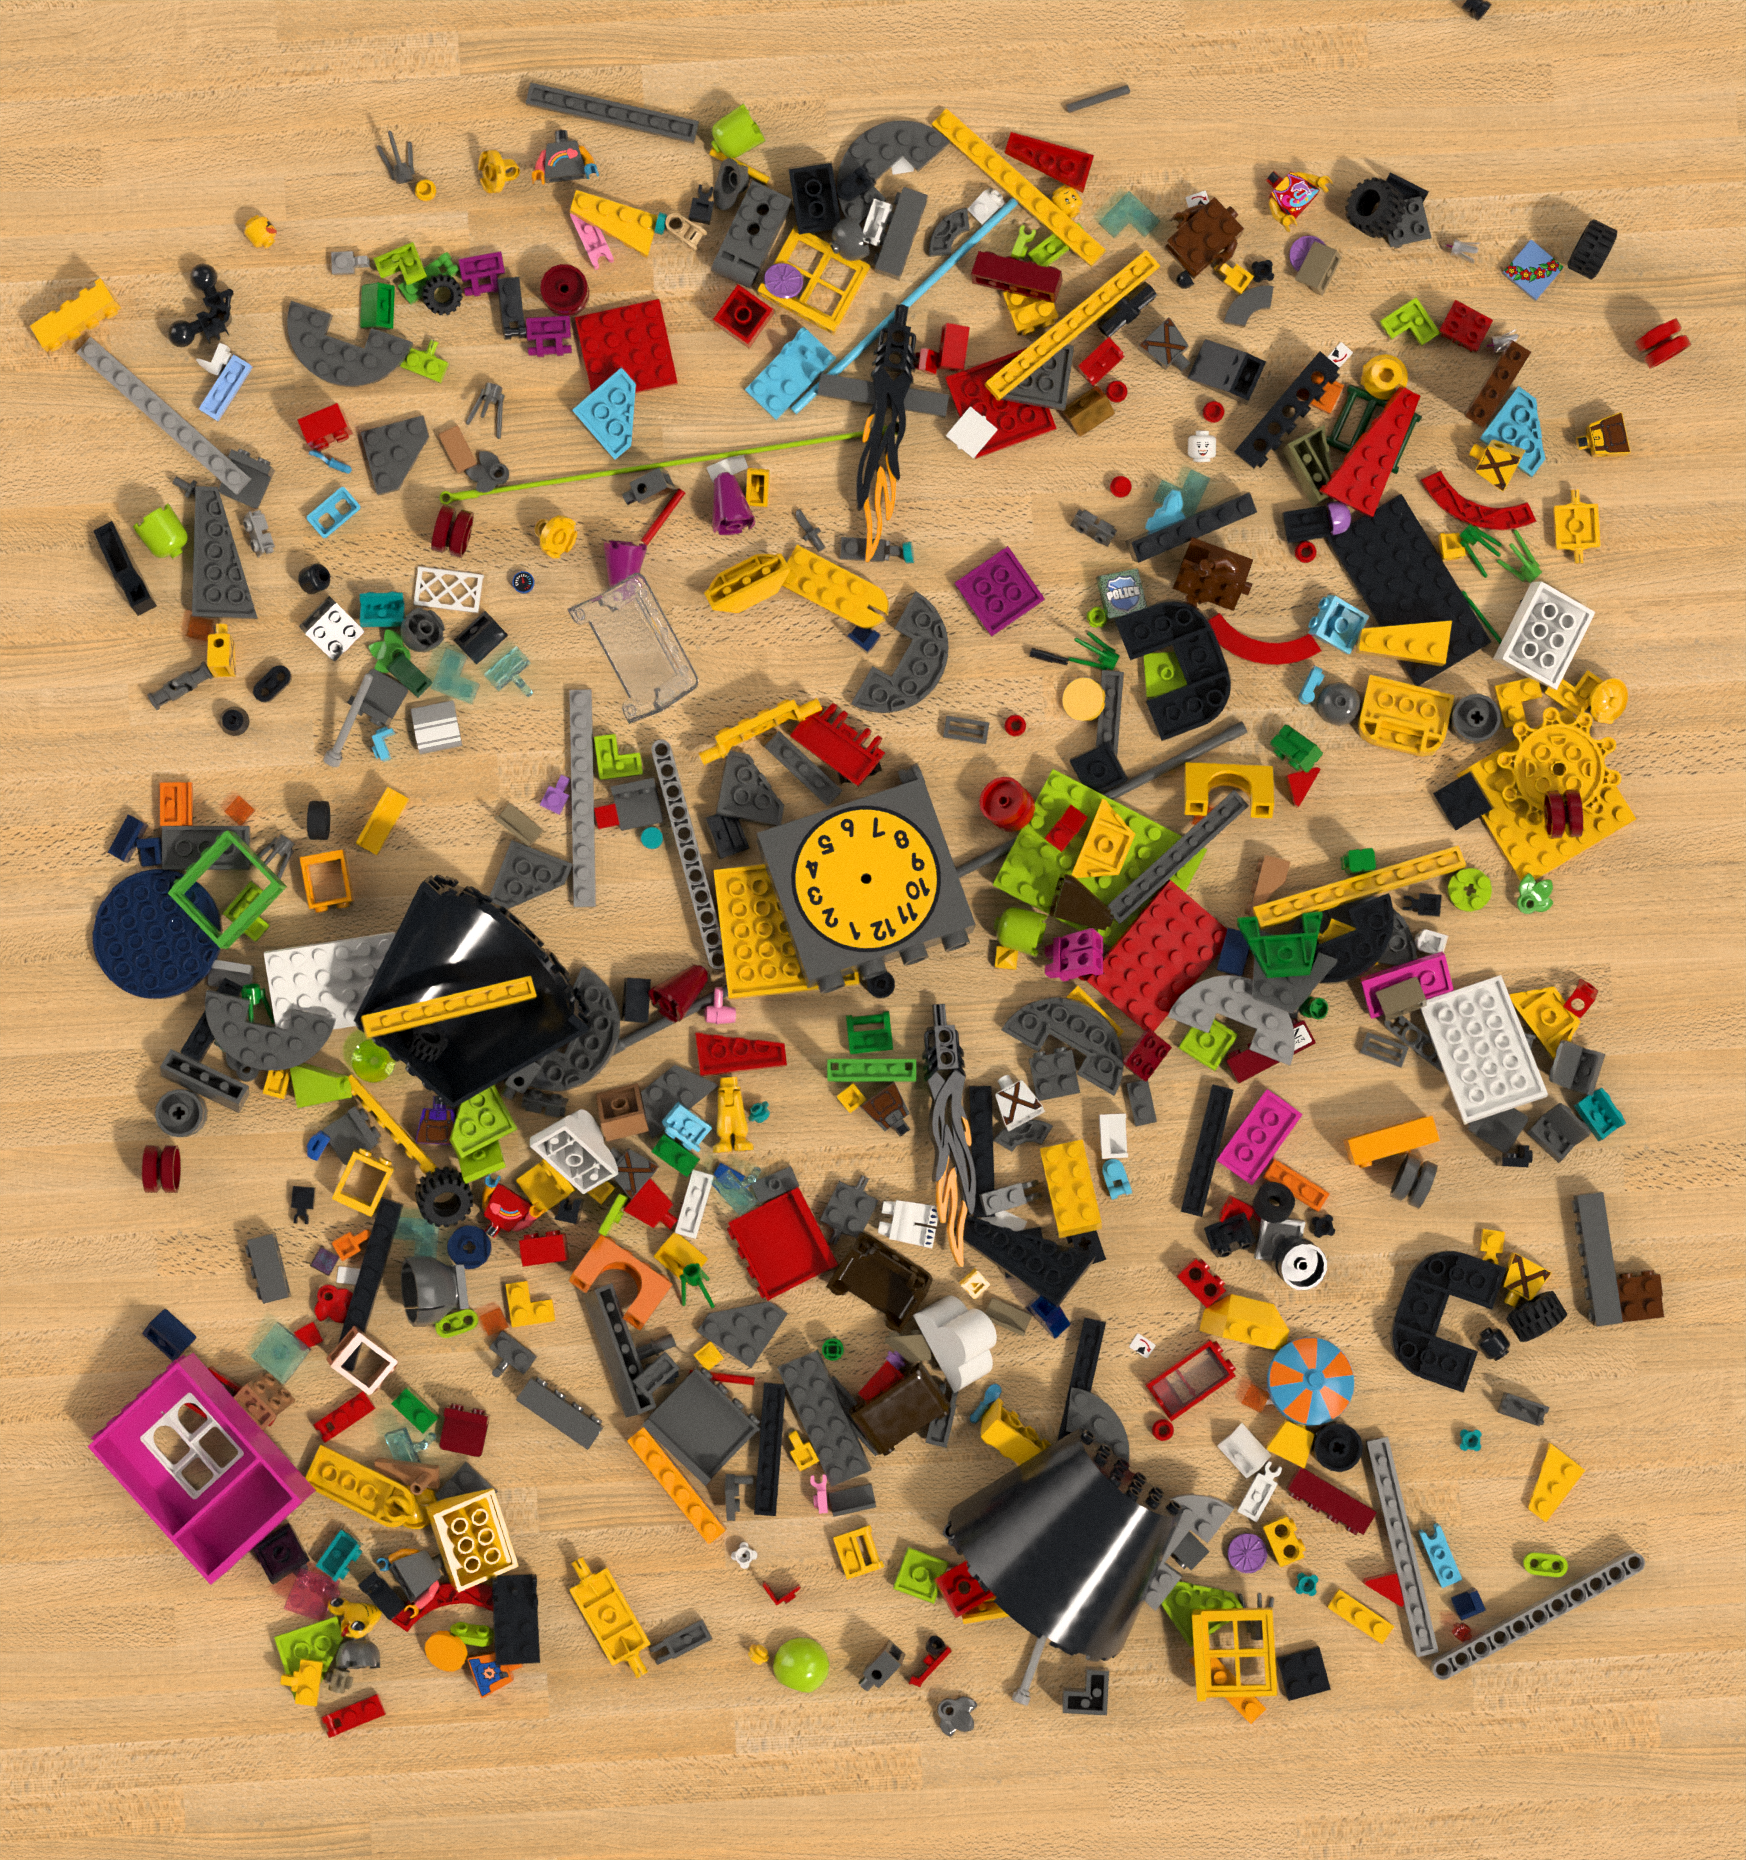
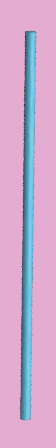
[791,198,1019,415]

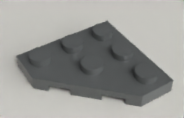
[1001,345,1074,411]
[361,415,430,496]
[716,750,784,827]
[489,840,573,909]
[697,1301,788,1368]

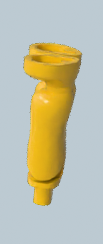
[713,1077,754,1153]

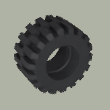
[1345,177,1406,238]
[1568,219,1617,280]
[415,1167,474,1228]
[1506,1291,1567,1342]

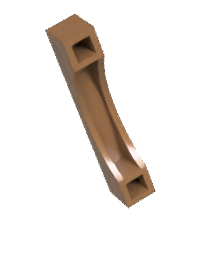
[1229,855,1290,980]

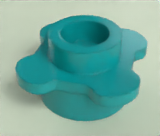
[748,1101,770,1123]
[1460,1429,1482,1451]
[1295,1573,1318,1596]

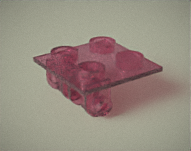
[283,1568,340,1621]

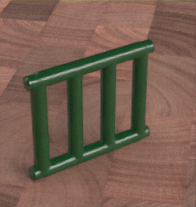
[1326,385,1422,474]

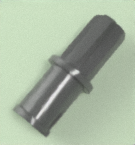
[636,1333,676,1361]

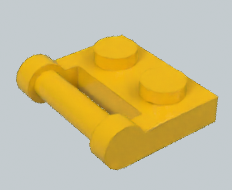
[833,1525,884,1580]

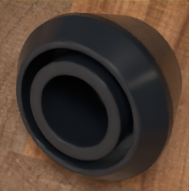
[220,706,250,736]

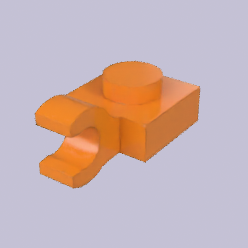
[332,1229,371,1262]

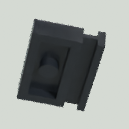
[1282,505,1331,544]
[704,814,750,860]

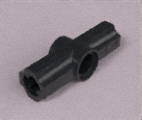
[1096,281,1157,338]

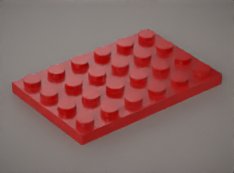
[1085,880,1228,1032]

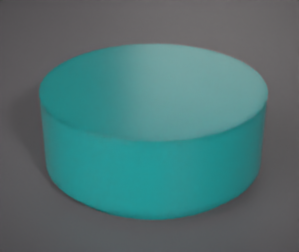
[654,212,668,235]
[902,541,915,564]
[641,827,663,849]

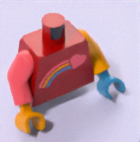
[482,1174,546,1238]

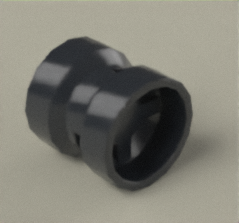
[1461,0,1492,21]

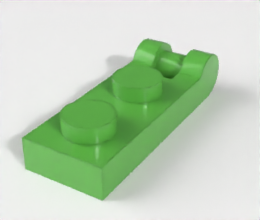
[398,252,460,305]

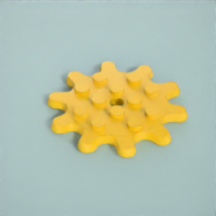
[1497,707,1622,826]

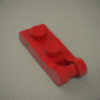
[313,1391,376,1443]
[321,1694,386,1738]

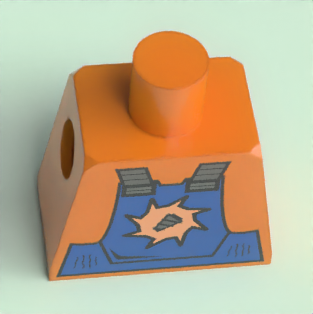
[467,1651,523,1698]

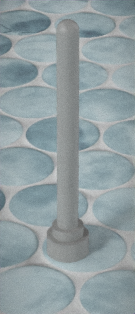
[323,674,373,767]
[1011,1635,1047,1706]

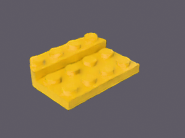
[1358,675,1455,757]

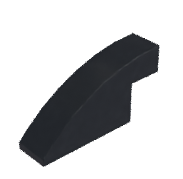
[93,521,157,616]

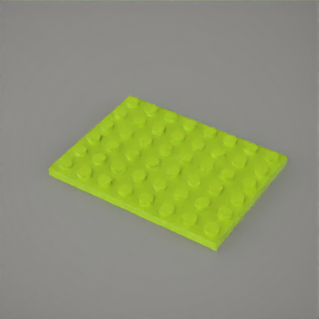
[992,769,1207,947]

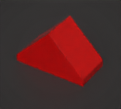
[1285,767,1321,808]
[1362,1571,1404,1607]

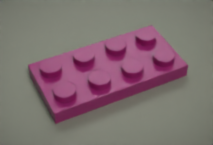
[1360,951,1454,1019]
[1216,1089,1303,1185]

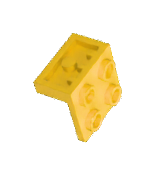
[516,1159,576,1214]

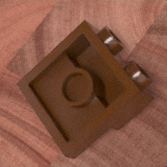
[1616,1270,1664,1322]

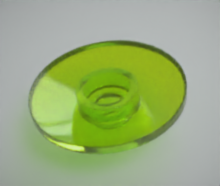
[352,1039,396,1083]

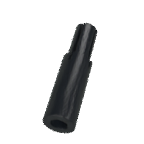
[1029,648,1069,666]

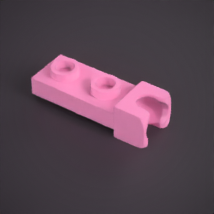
[570,214,614,270]

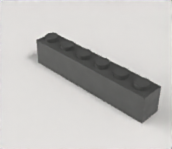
[1571,1192,1623,1327]
[582,1283,656,1418]

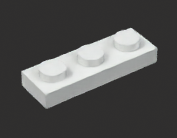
[675,1170,714,1239]

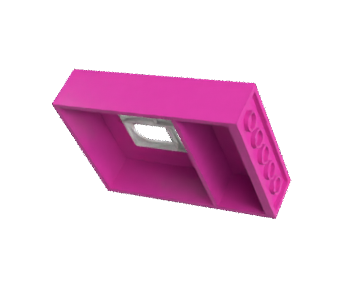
[88,1353,316,1585]

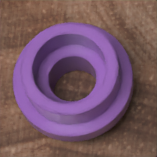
[885,1350,906,1370]

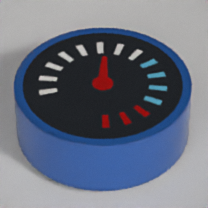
[512,571,535,594]

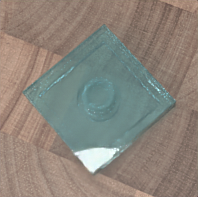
[251,1322,312,1384]

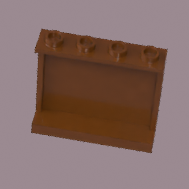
[1464,340,1531,428]

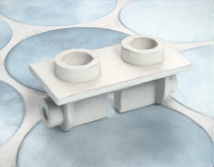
[863,199,893,247]

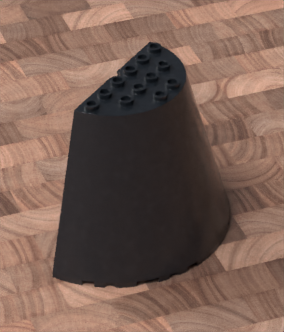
[353,875,591,1108]
[948,1427,1184,1662]

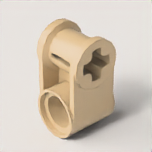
[666,213,707,251]

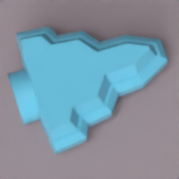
[1145,489,1186,531]

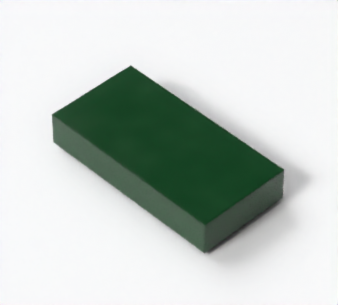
[386,653,433,698]

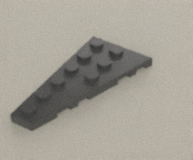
[192,486,258,619]

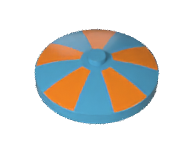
[1267,1337,1354,1426]

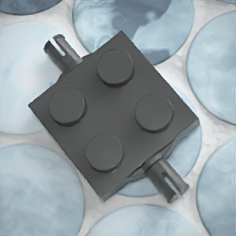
[819,1175,878,1245]

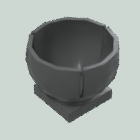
[401,1256,469,1327]

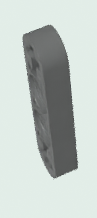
[1384,1016,1444,1073]

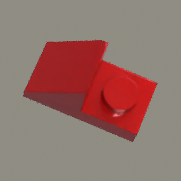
[1044,804,1088,852]

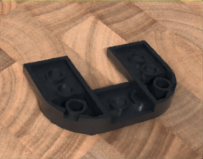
[1115,599,1231,741]
[1390,1251,1507,1393]

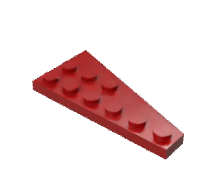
[1319,387,1421,517]

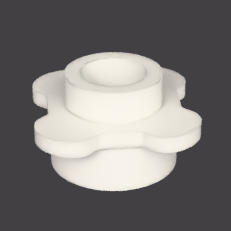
[731,1542,757,1569]

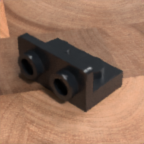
[1496,1145,1533,1168]
[1204,1212,1257,1258]

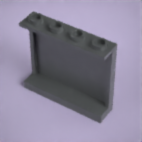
[642,1366,761,1486]

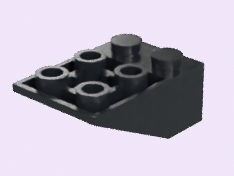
[1187,339,1266,405]

